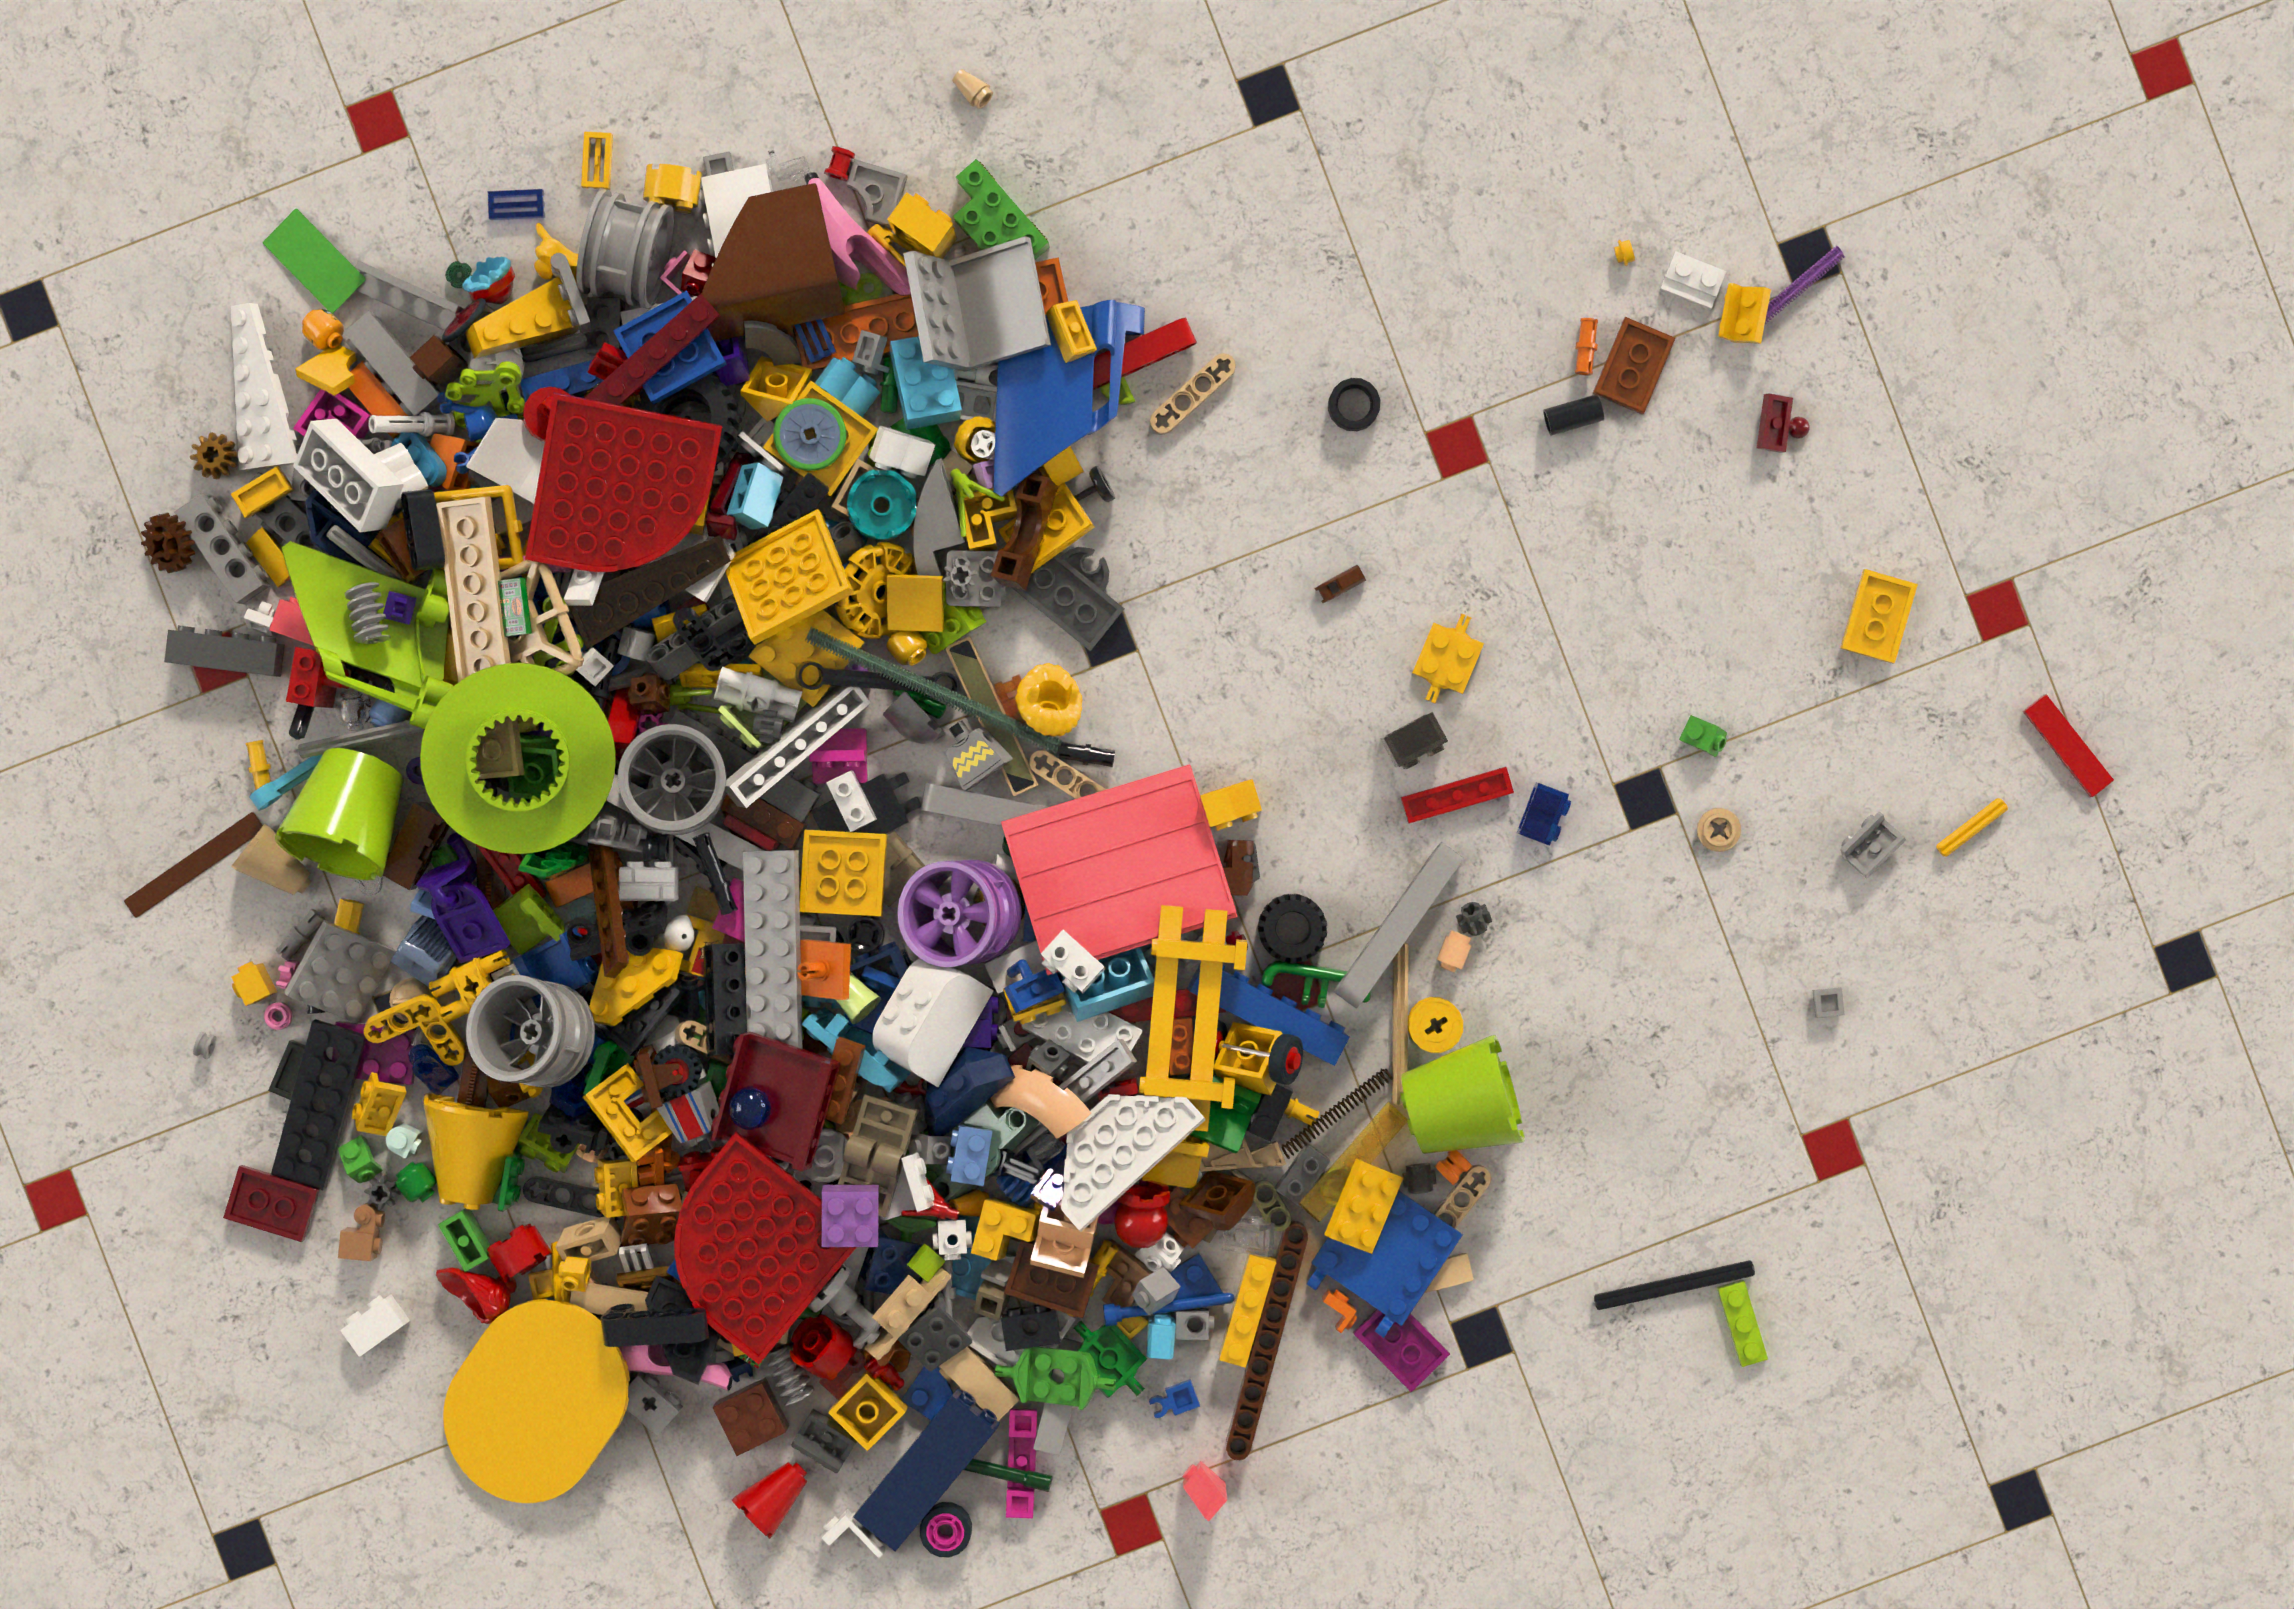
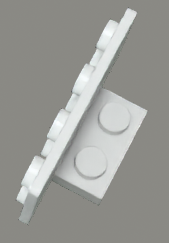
[1022,992,1142,1068]

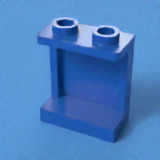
[512,928,599,1008]

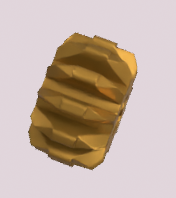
[189,432,238,480]

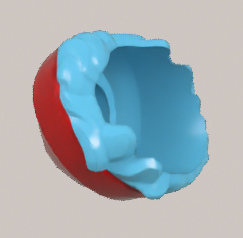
[463,257,515,305]

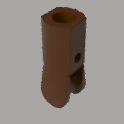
[1314,565,1366,604]

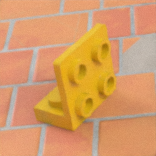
[1142,1135,1209,1189]

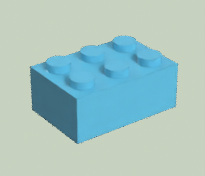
[890,336,962,430]
[1057,947,1155,1022]

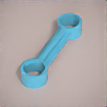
[249,748,352,811]

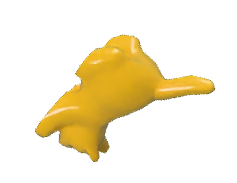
[534,223,578,284]

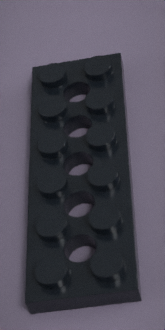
[271,1019,367,1190]

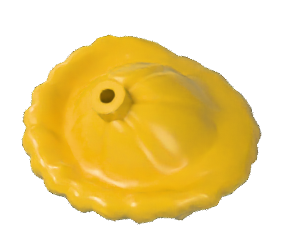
[1015,663,1083,737]

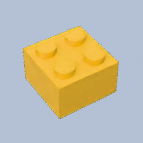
[828,1371,908,1451]

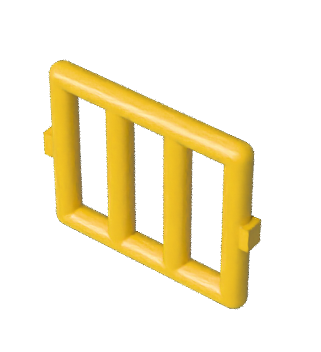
[433,485,524,570]

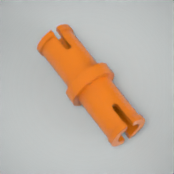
[1575,318,1598,376]

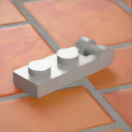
[550,253,591,333]

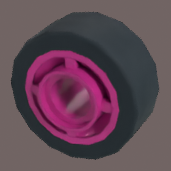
[920,1502,972,1558]

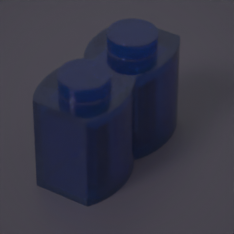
[1517,782,1571,846]

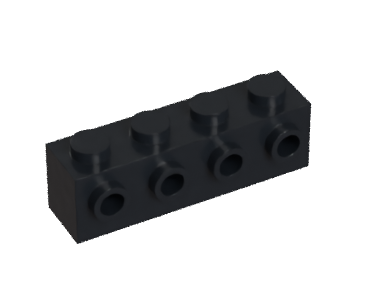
[703,943,747,1056]

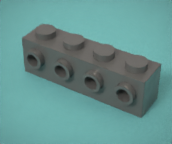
[164,625,285,677]

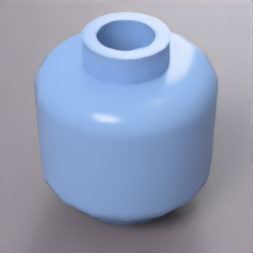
[369,699,410,727]

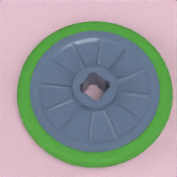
[773,398,846,471]

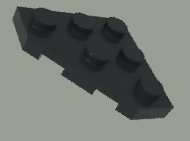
[645,1275,721,1385]

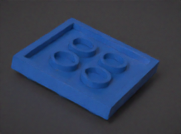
[613,291,727,405]

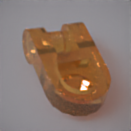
[994,674,1027,724]

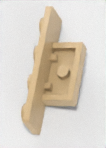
[864,1268,951,1360]

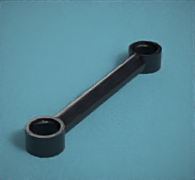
[795,661,959,698]

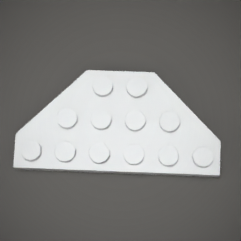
[1061,1094,1206,1232]

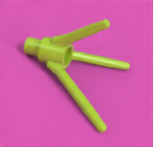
[950,468,1005,537]

